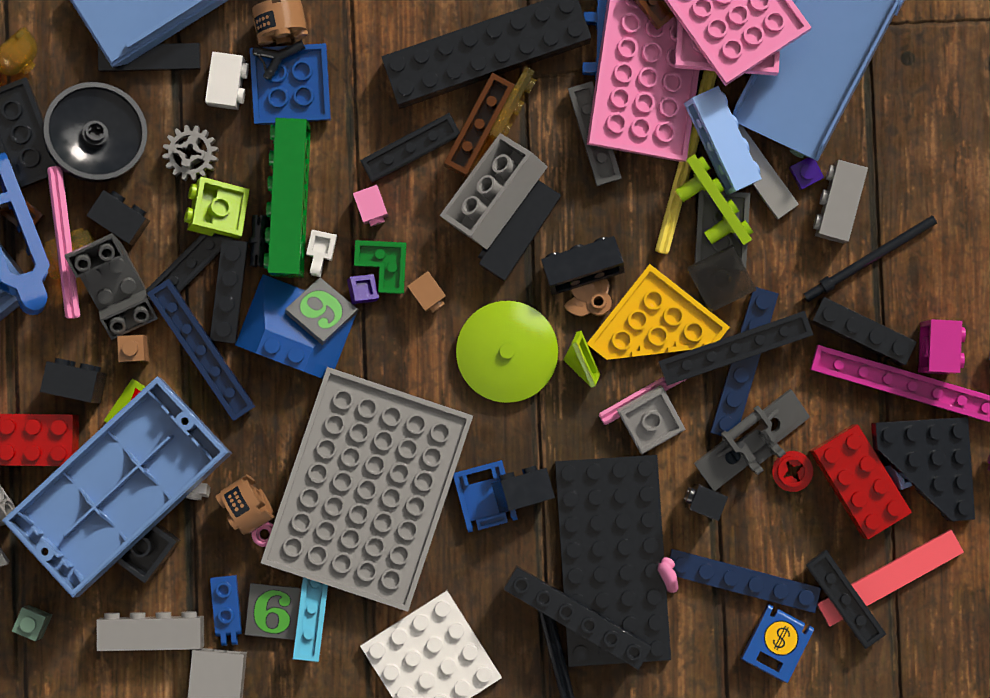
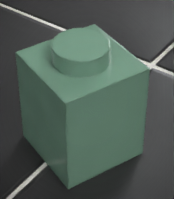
[12,605,52,641]

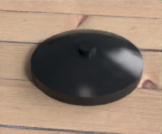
[43,82,147,183]

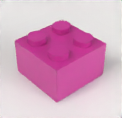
[918,319,966,375]

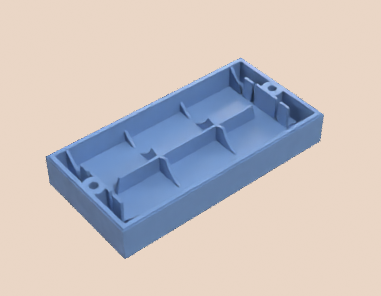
[2,376,232,598]

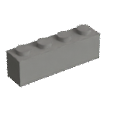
[97,611,204,651]

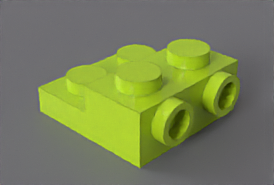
[184,176,249,239]

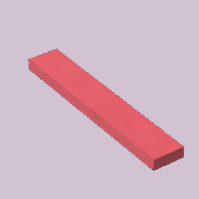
[817,529,964,626]

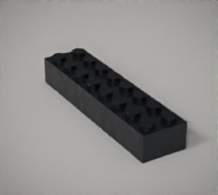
[381,0,592,109]

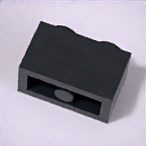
[86,190,150,246]
[491,465,555,513]
[683,484,728,521]

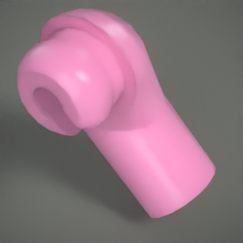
[657,557,678,593]

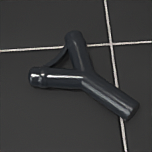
[252,40,306,80]

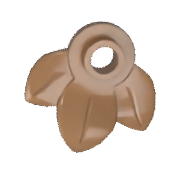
[564,279,612,317]

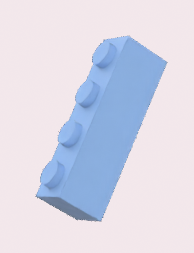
[684,86,762,196]

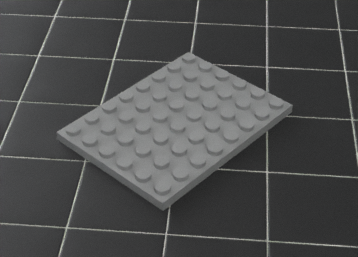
[261,367,473,612]

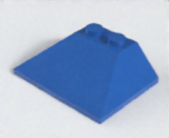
[235,274,358,379]

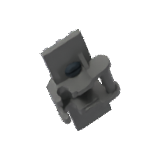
[693,389,810,491]

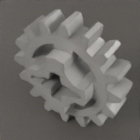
[162,125,219,181]

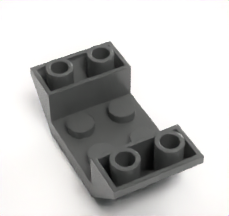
[64,233,158,340]

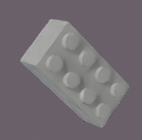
[440,133,548,249]

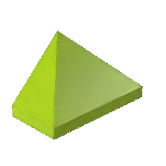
[563,331,600,387]

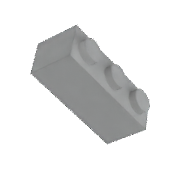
[813,160,868,244]

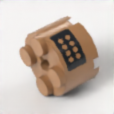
[252,0,309,46]
[216,474,275,535]

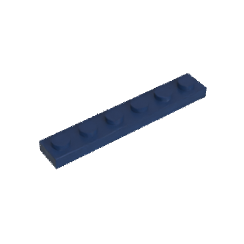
[147,279,255,421]
[710,286,779,440]
[669,549,821,613]

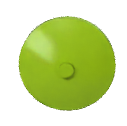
[456,301,558,403]

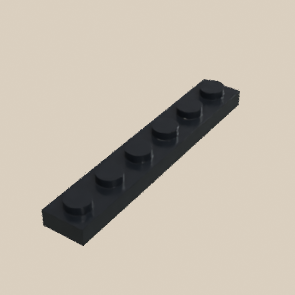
[658,311,813,386]

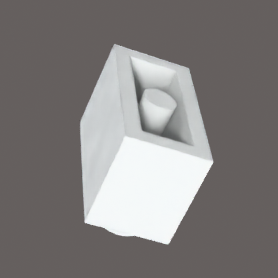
[205,52,249,110]

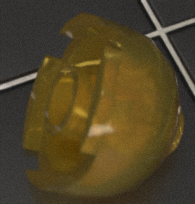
[0,26,38,76]

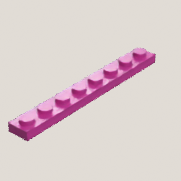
[810,345,990,423]

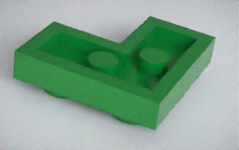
[354,240,407,294]

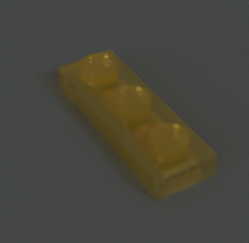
[490,67,537,140]

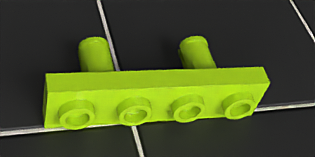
[676,154,754,245]

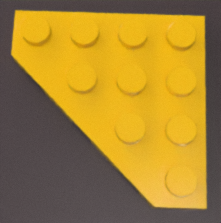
[587,264,730,360]

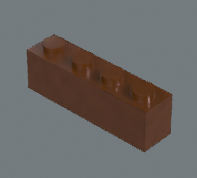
[444,73,515,179]

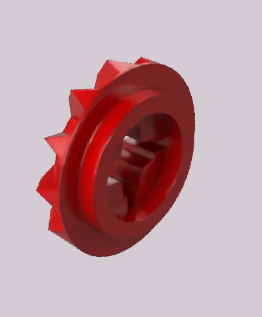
[772,451,813,492]

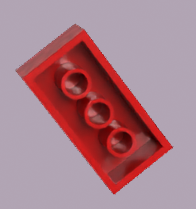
[0,414,79,466]
[809,424,912,539]

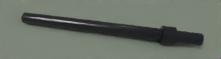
[802,215,937,302]

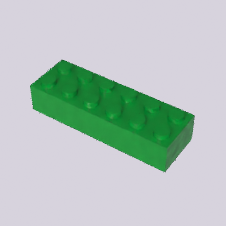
[264,118,311,278]

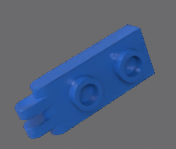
[210,575,242,646]

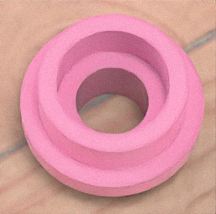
[252,522,274,547]

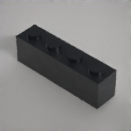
[478,180,561,282]
[809,297,917,366]

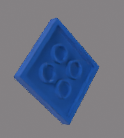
[250,43,331,125]

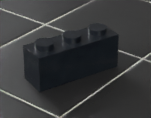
[541,236,625,296]

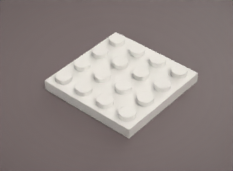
[360,590,502,698]

